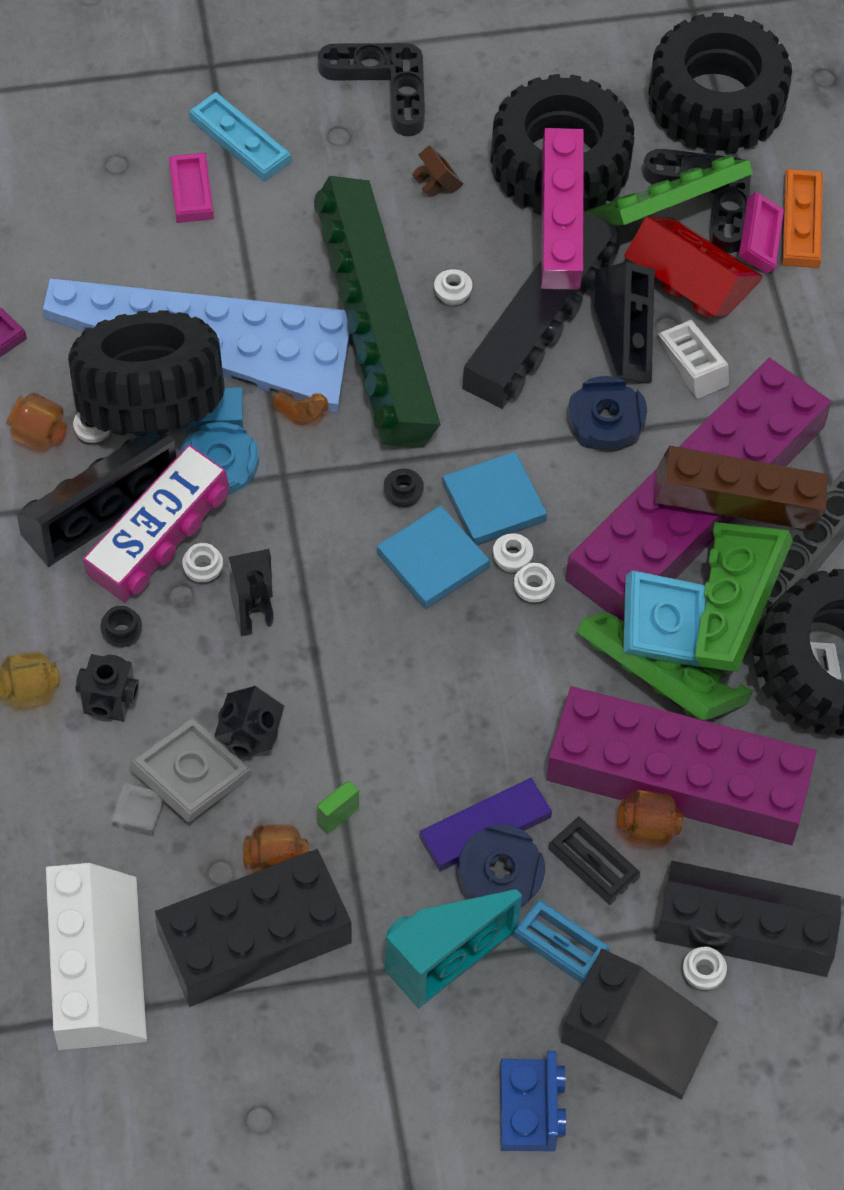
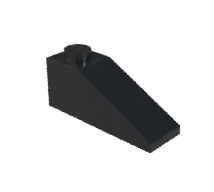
[594,262,655,383]

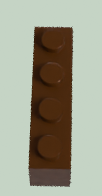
[654,445,828,531]

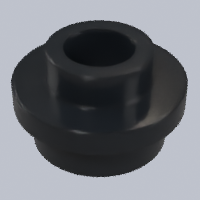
[384,469,424,507]
[101,605,142,646]

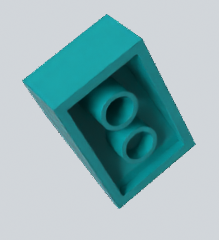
[385,889,522,1009]

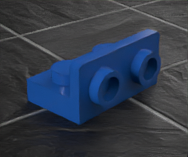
[500,1051,566,1151]

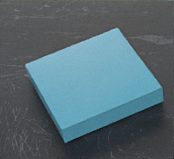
[623,571,706,667]

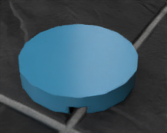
[180,422,259,494]

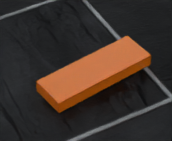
[782,169,823,268]

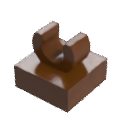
[412,145,463,197]

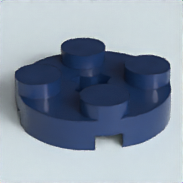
[568,376,647,450]
[457,824,545,908]

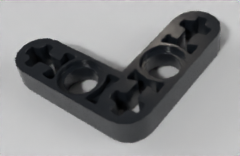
[318,43,425,137]
[643,149,751,254]

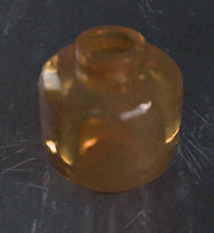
[6,393,68,451]
[617,789,683,848]
[243,824,309,873]

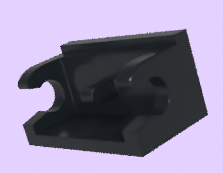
[228,549,274,637]

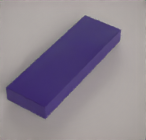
[419,778,552,872]

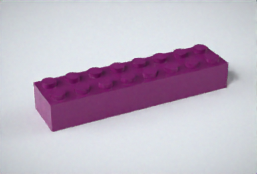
[565,357,832,621]

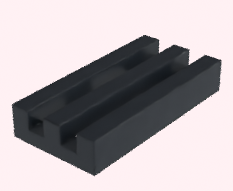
[548,816,641,905]

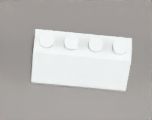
[46,863,147,1051]

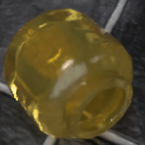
[0,651,60,708]

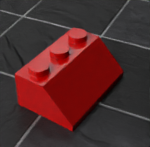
[624,217,763,318]

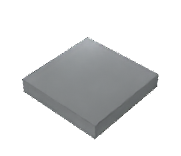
[130,717,251,823]

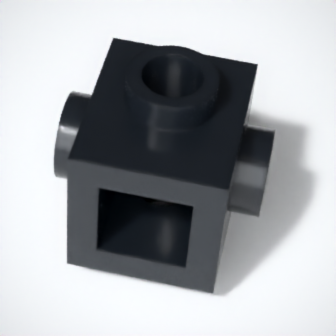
[75,654,139,722]
[214,686,285,757]

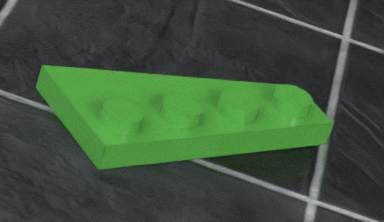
[588,155,753,225]
[695,522,793,672]
[577,611,753,721]

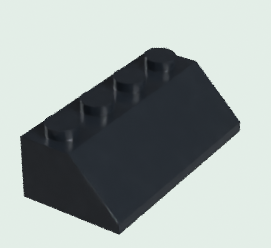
[17,432,176,567]
[656,860,841,977]

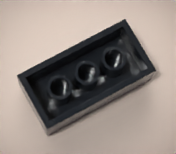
[155,848,352,1007]

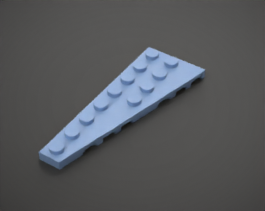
[43,278,351,413]

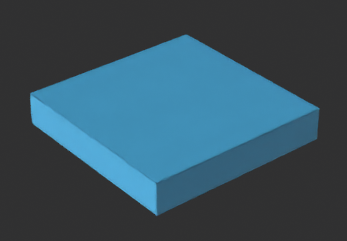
[442,452,547,545]
[377,505,490,609]

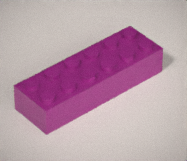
[546,686,817,846]

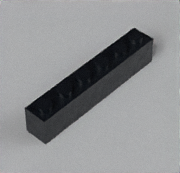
[462,211,620,409]

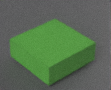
[317,781,359,835]

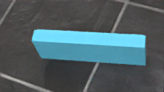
[189,92,291,182]

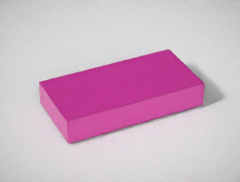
[169,153,214,223]
[739,192,784,274]

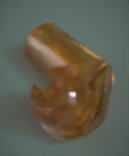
[271,390,329,425]

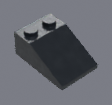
[561,948,718,1100]

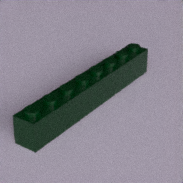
[314,176,441,448]

